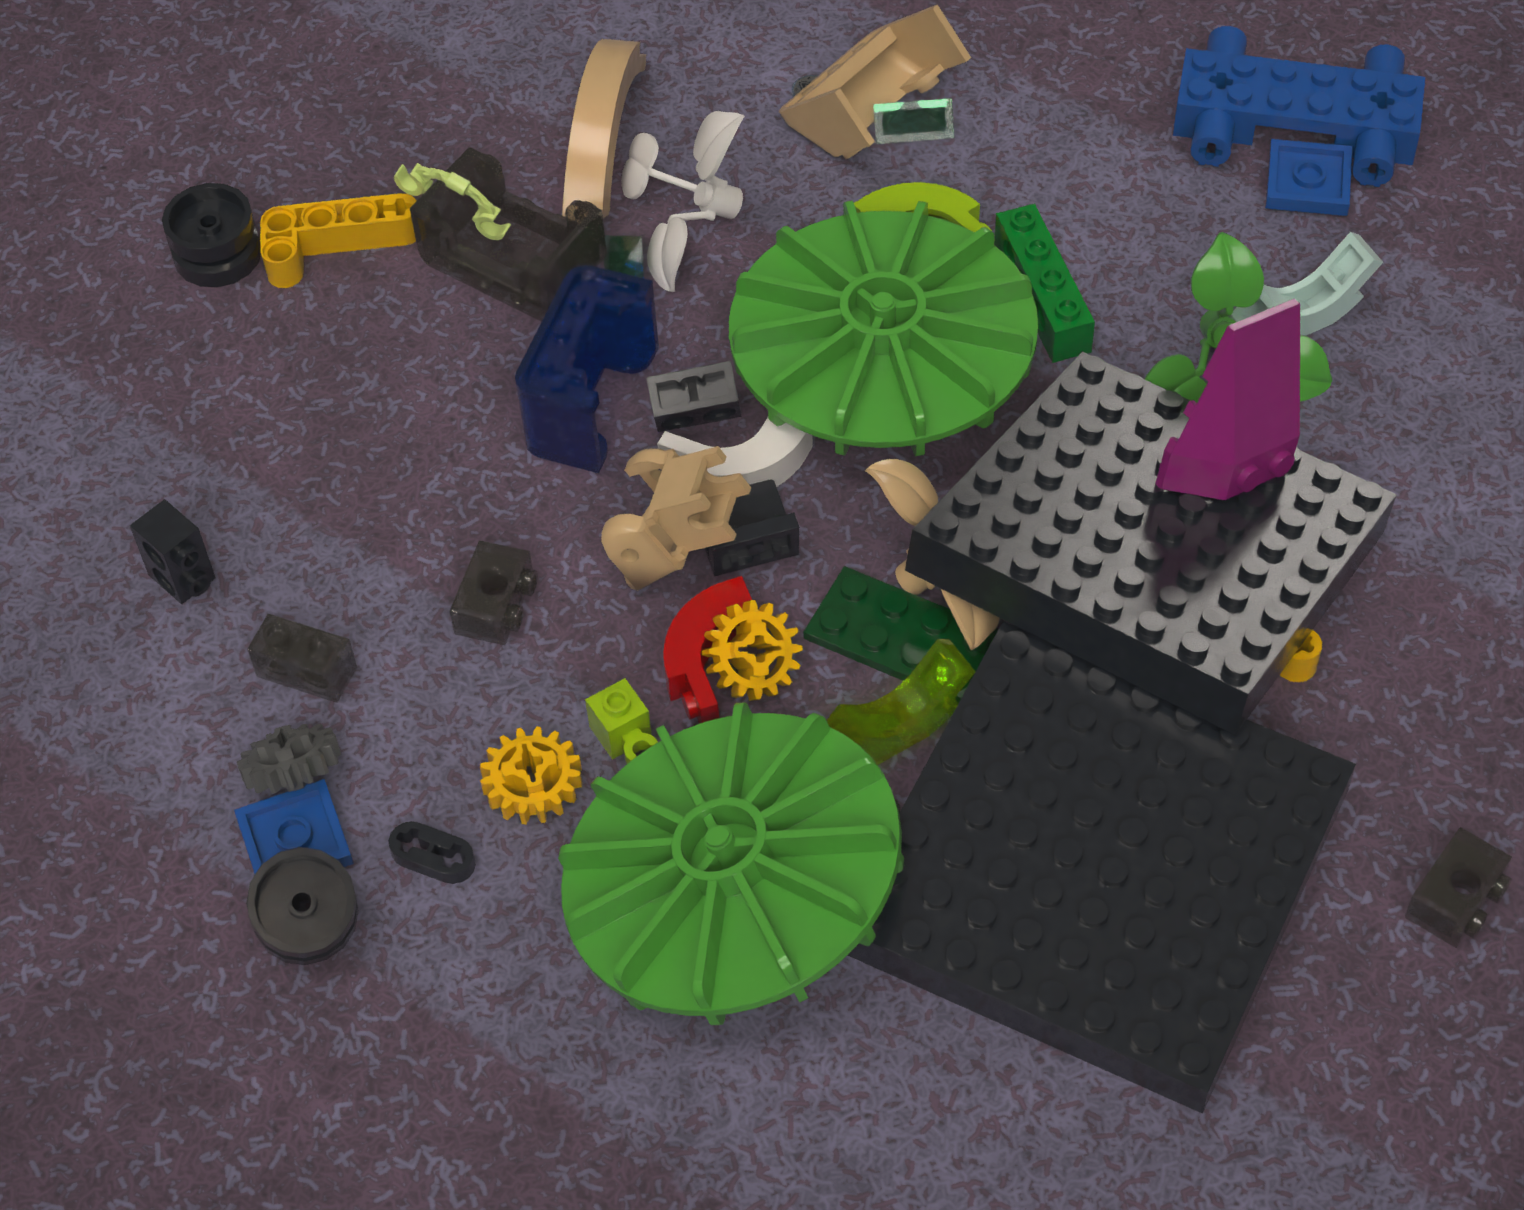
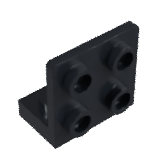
[705,479,800,577]

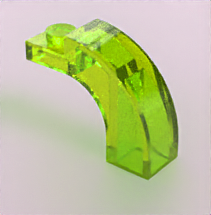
[826,639,975,765]

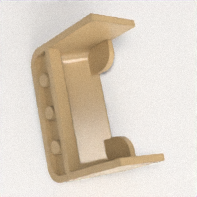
[779,4,971,159]

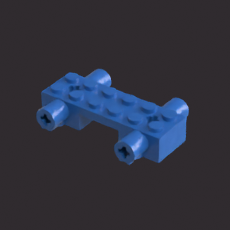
[1173,26,1425,187]

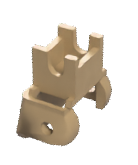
[602,446,751,591]

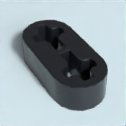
[388,821,476,884]

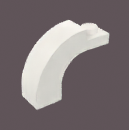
[657,418,813,487]

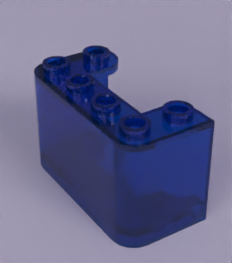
[515,265,659,473]

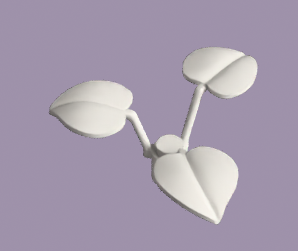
[621,111,745,292]

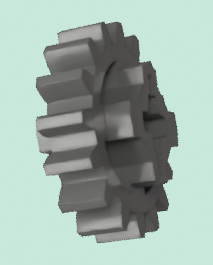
[237,724,342,794]

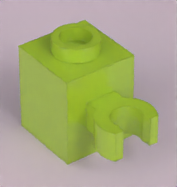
[585,678,658,764]

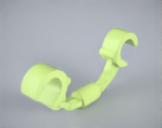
[394,163,511,240]

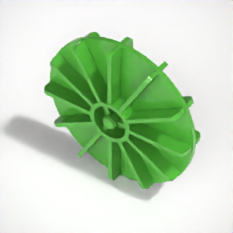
[729,200,1038,457]
[558,702,904,1025]

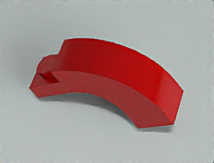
[663,576,752,724]

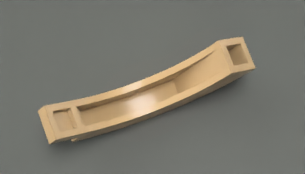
[562,39,646,220]

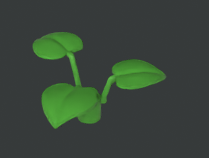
[1144,232,1332,403]

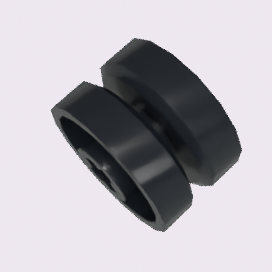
[162,183,261,287]
[246,847,359,965]

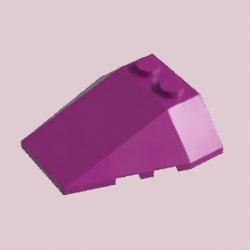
[1155,299,1300,500]

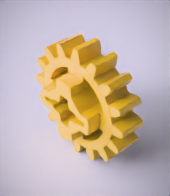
[702,600,803,701]
[480,726,582,825]

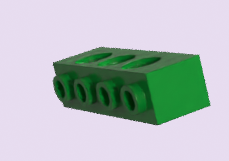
[994,203,1095,363]

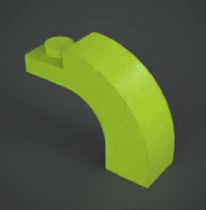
[854,182,995,241]

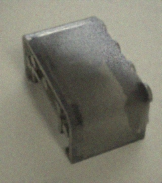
[410,147,607,323]

